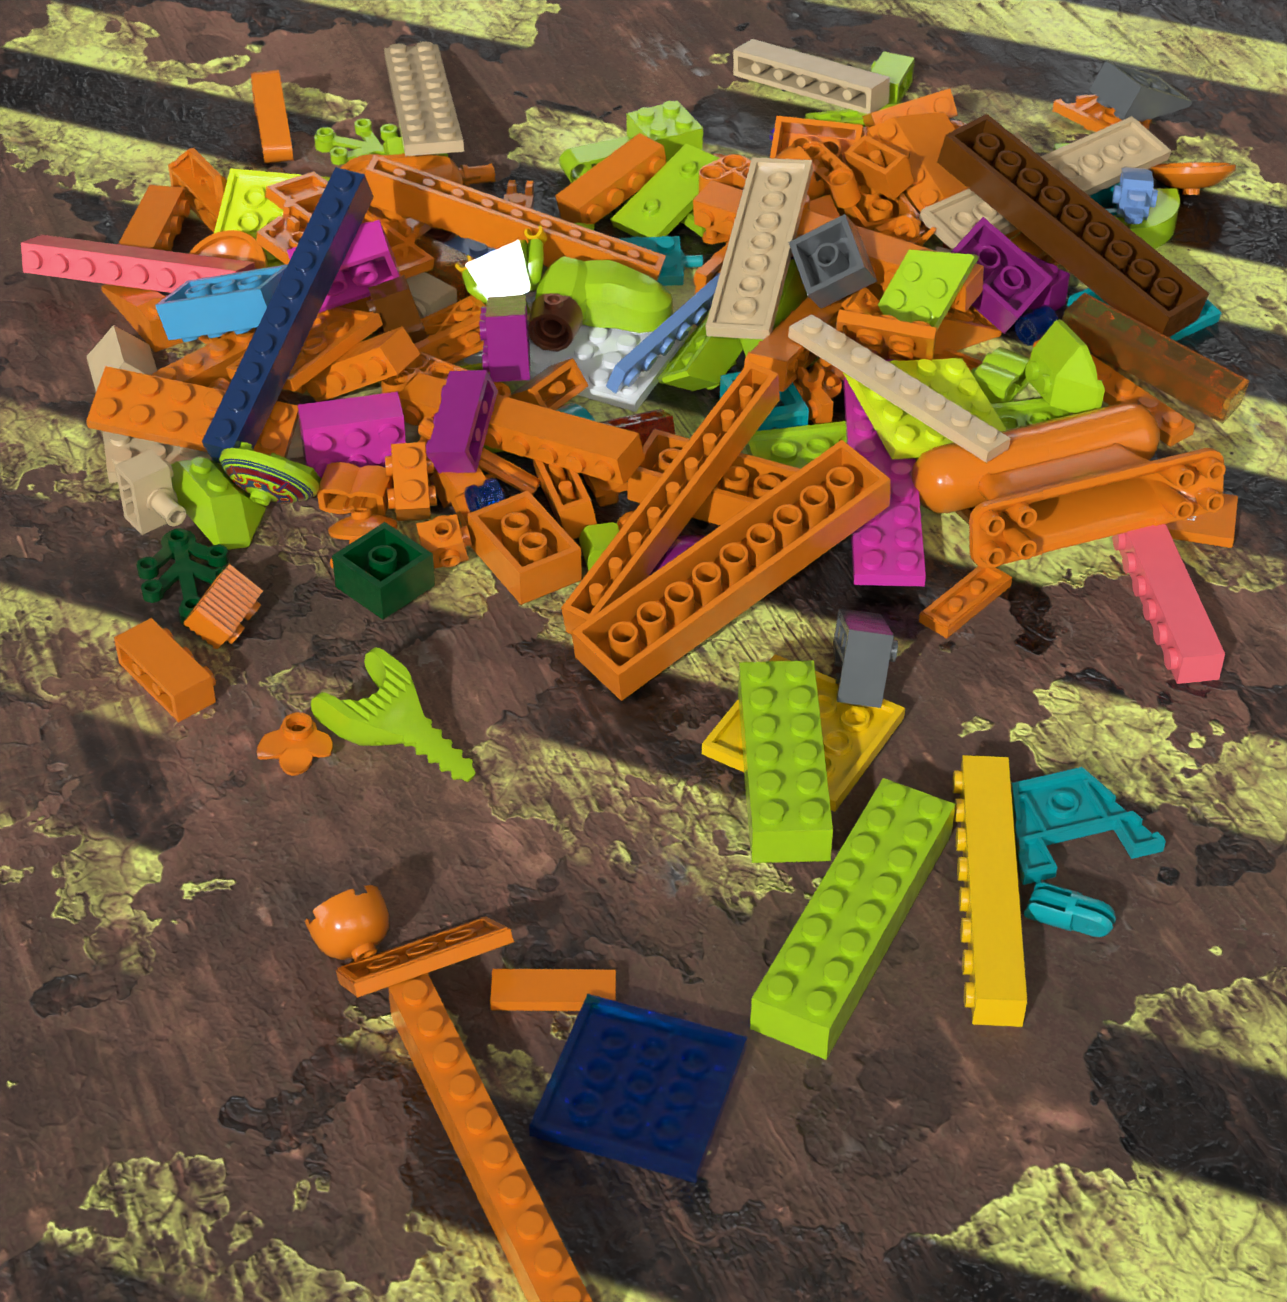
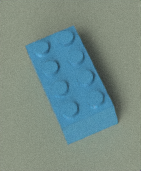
[155,264,288,342]

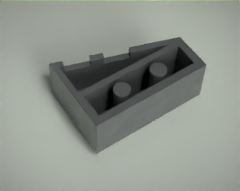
[833,608,898,708]

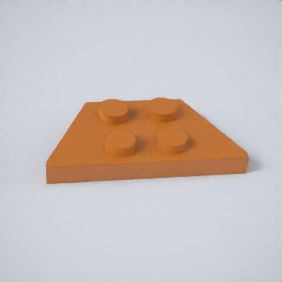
[1052,94,1152,132]

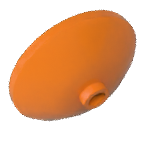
[1148,162,1236,195]
[189,230,268,269]

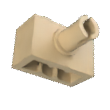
[115,449,186,535]

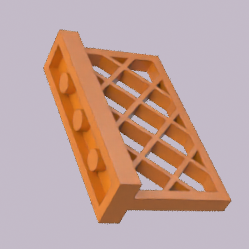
[414,295,486,364]

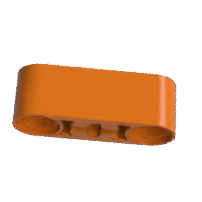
[801,141,861,208]

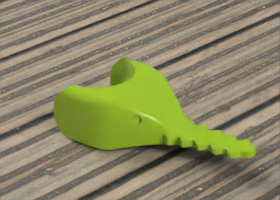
[311,647,476,782]

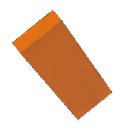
[919,566,1012,638]
[490,969,616,1011]

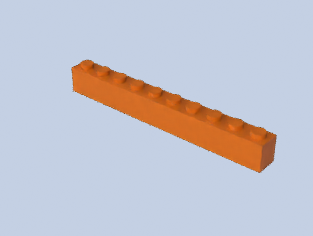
[365,154,666,281]
[693,181,984,312]
[561,361,780,635]
[388,973,592,1302]

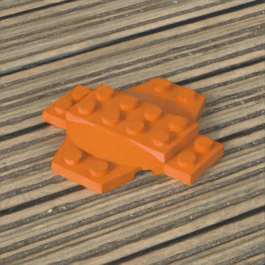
[256,171,435,279]

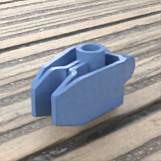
[1112,167,1158,225]

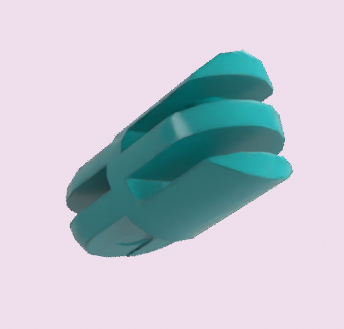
[1024,880,1116,937]

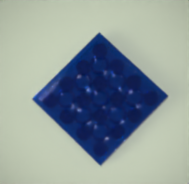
[529,994,747,1183]

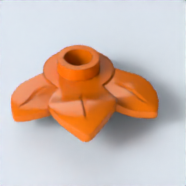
[256,712,333,776]

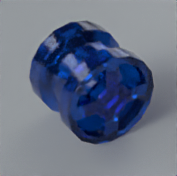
[465,478,505,512]

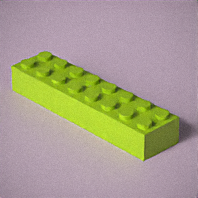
[750,778,956,1060]

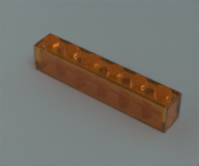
[1062,292,1250,424]

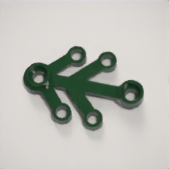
[136,528,229,628]

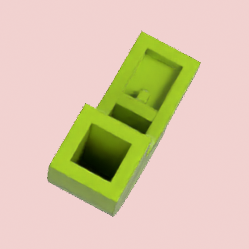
[1114,188,1180,249]

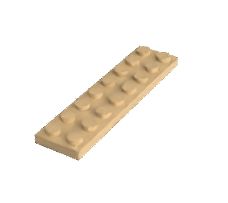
[705,158,813,340]

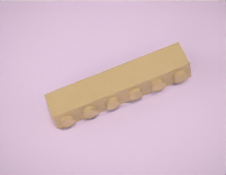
[733,39,890,114]

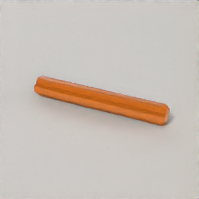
[417,416,540,495]

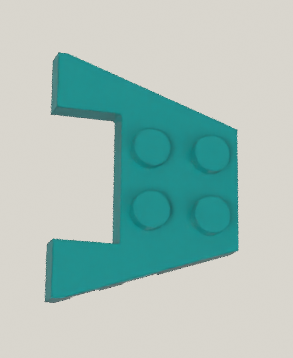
[1011,767,1166,885]

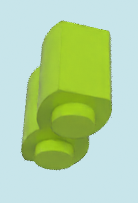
[971,347,1030,404]

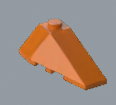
[101,284,183,352]

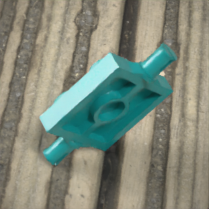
[620,236,703,286]

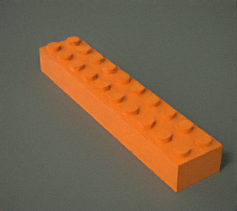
[571,440,890,701]

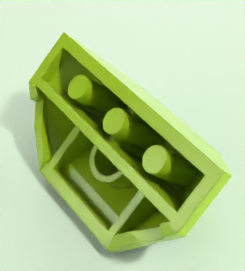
[657,314,743,391]
[1025,320,1105,414]
[171,457,266,550]

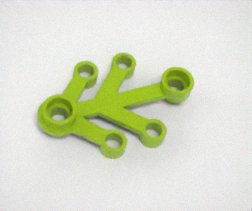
[314,118,398,165]

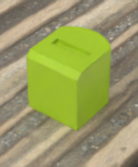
[579,522,619,570]

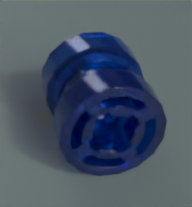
[1015,305,1059,346]

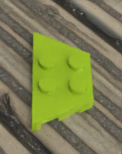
[878,250,979,330]

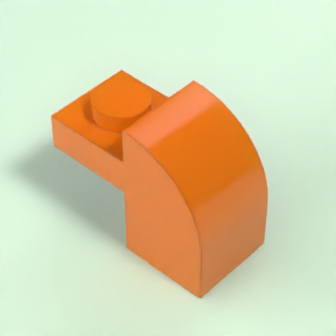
[430,467,492,527]

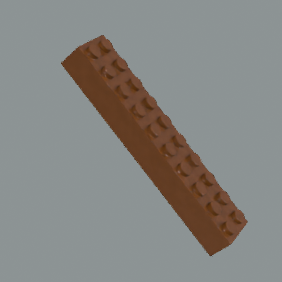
[937,114,1210,345]

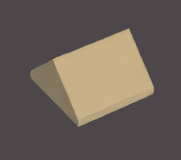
[86,325,157,391]

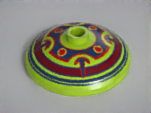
[219,448,319,506]

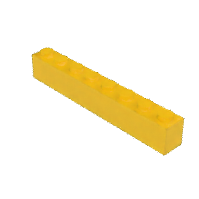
[953,755,1027,1027]

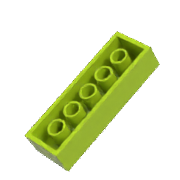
[738,660,833,863]

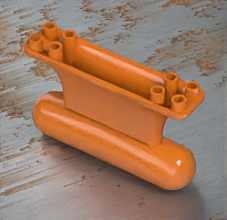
[911,403,1226,568]

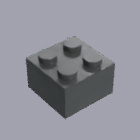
[789,214,877,309]

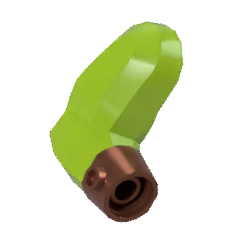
[528,256,673,352]

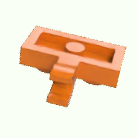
[793,362,834,424]

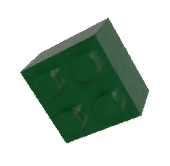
[332,522,435,620]

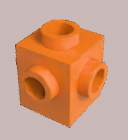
[416,514,472,569]

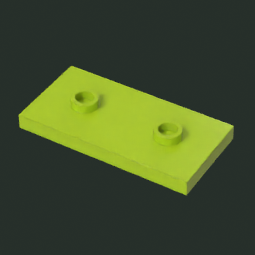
[611,143,720,238]

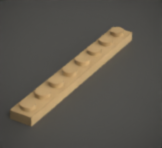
[788,314,1011,463]

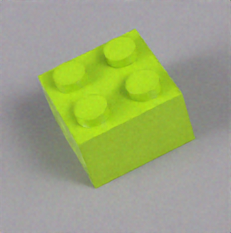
[627,100,703,162]

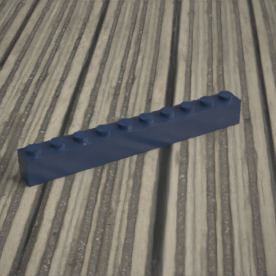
[202,167,374,464]

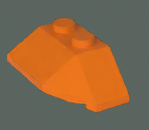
[168,147,227,232]

